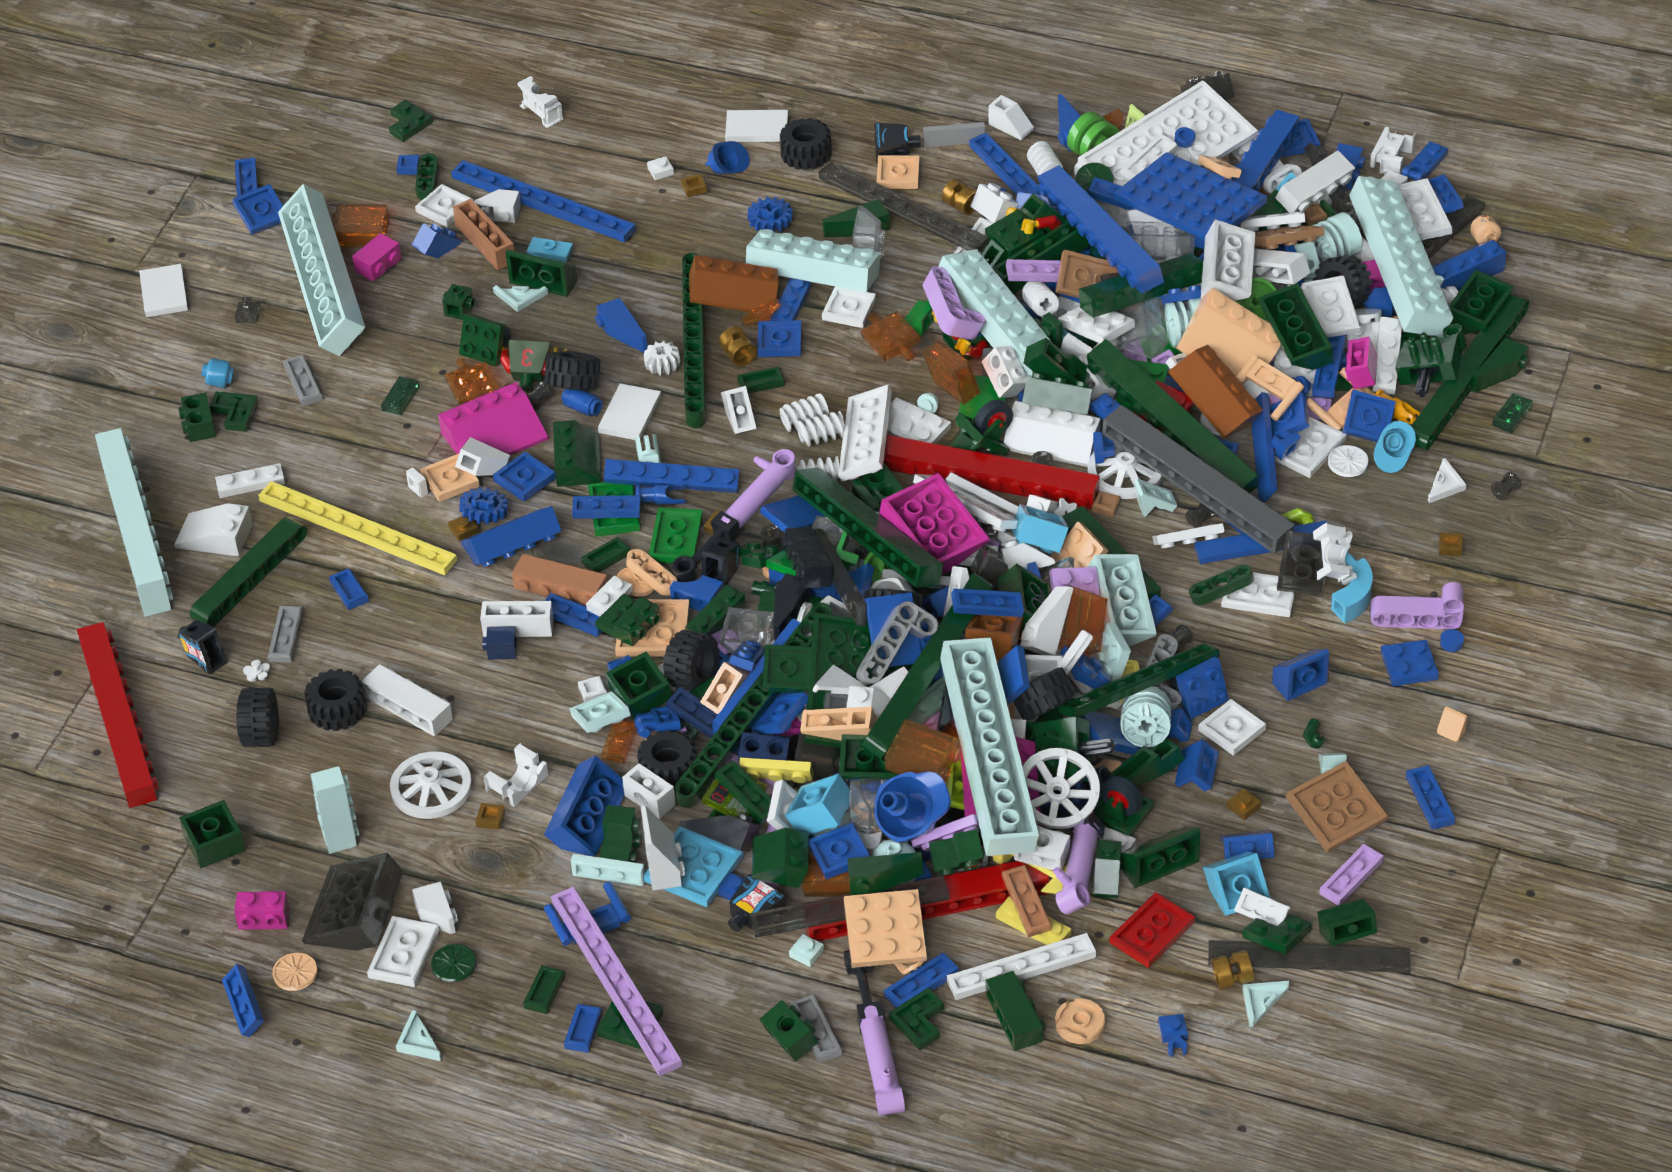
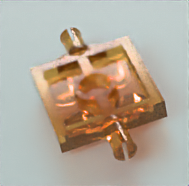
[861,311,920,361]
[445,357,500,405]

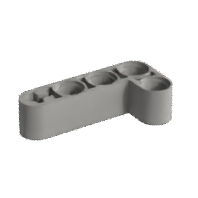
[856,602,938,686]
[1144,634,1182,716]

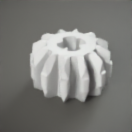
[644,341,681,376]

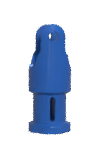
[636,484,687,505]

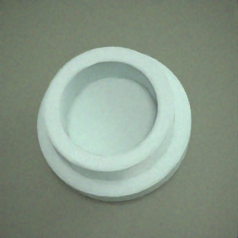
[917,393,939,414]

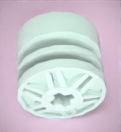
[1311,212,1362,263]
[1164,298,1201,348]
[1120,686,1172,747]

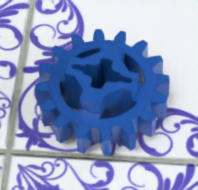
[747,196,793,232]
[459,487,508,524]

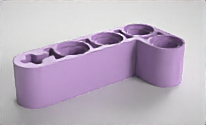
[923,266,985,340]
[1370,582,1464,629]

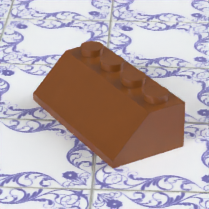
[689,255,778,316]
[1169,344,1263,438]

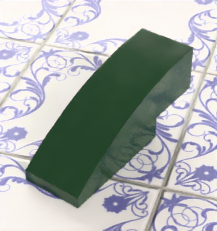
[1111,738,1185,786]

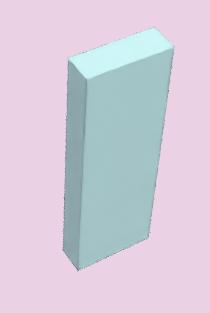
[571,854,645,886]

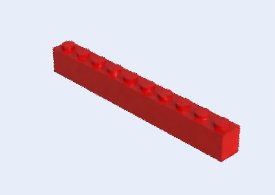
[883,435,1100,510]
[77,622,159,808]
[802,861,1049,942]

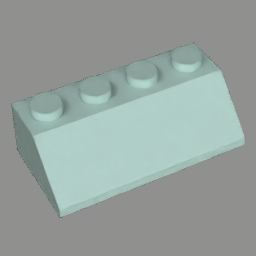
[1088,554,1157,647]

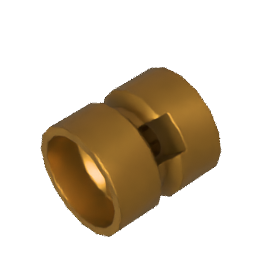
[942,178,977,215]
[719,326,757,367]
[1211,950,1254,990]

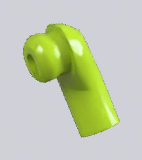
[1281,508,1314,524]

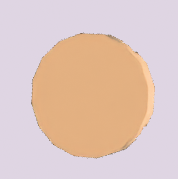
[1055,998,1106,1044]

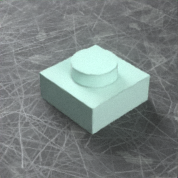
[789,934,824,967]

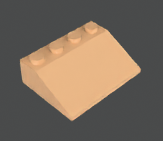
[1176,288,1281,384]

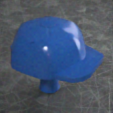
[874,772,951,843]

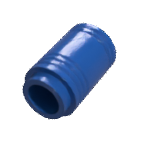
[562,389,603,417]

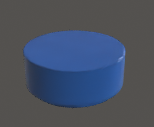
[1174,127,1196,148]
[1440,629,1464,652]

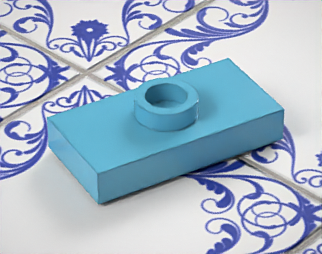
[527,237,573,262]

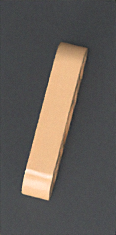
[626,549,677,596]

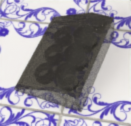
[302,853,404,951]

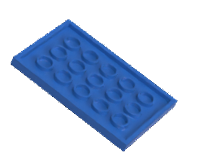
[1114,152,1267,240]

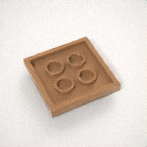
[1254,225,1324,249]
[1286,761,1388,853]

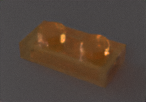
[601,721,637,764]

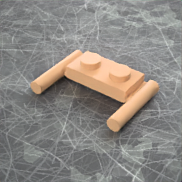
[1235,355,1304,421]
[1307,367,1375,431]

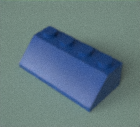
[1432,240,1506,292]
[460,506,562,567]
[543,755,624,857]

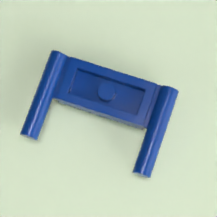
[544,882,631,946]

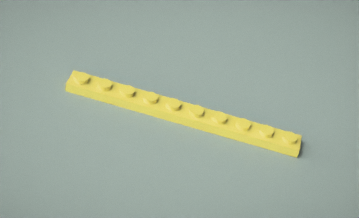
[258,481,457,575]

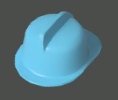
[1374,421,1416,473]

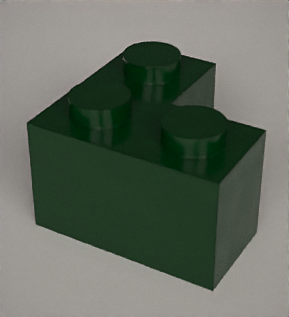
[599,805,642,863]
[929,829,984,877]

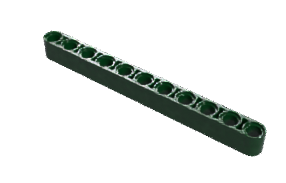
[682,253,706,428]
[1411,294,1529,451]
[861,572,993,759]
[676,603,832,808]

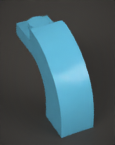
[1331,552,1373,624]

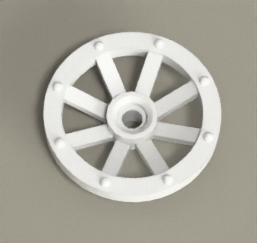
[1088,443,1163,499]
[1022,748,1100,829]
[390,752,472,819]

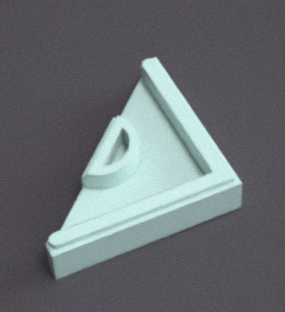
[493,285,548,312]
[1242,980,1289,1027]
[396,1010,442,1061]

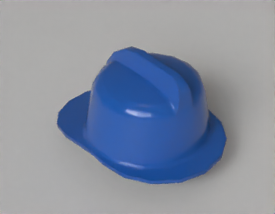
[705,141,750,175]

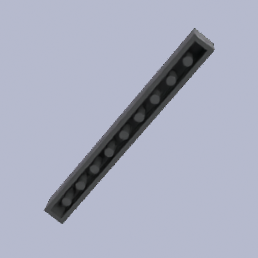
[1102,405,1294,554]

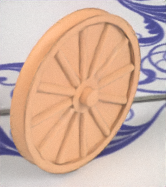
[616,567,654,597]
[272,952,318,991]

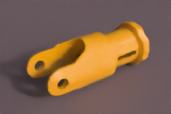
[1374,389,1420,425]

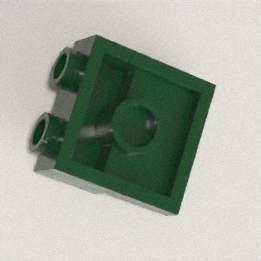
[595,593,661,647]

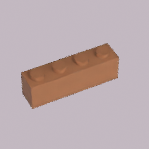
[453,199,514,270]
[512,554,607,607]

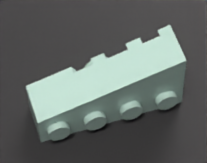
[311,766,359,854]

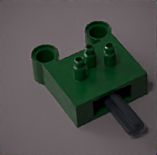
[1395,324,1466,397]
[1025,717,1116,784]

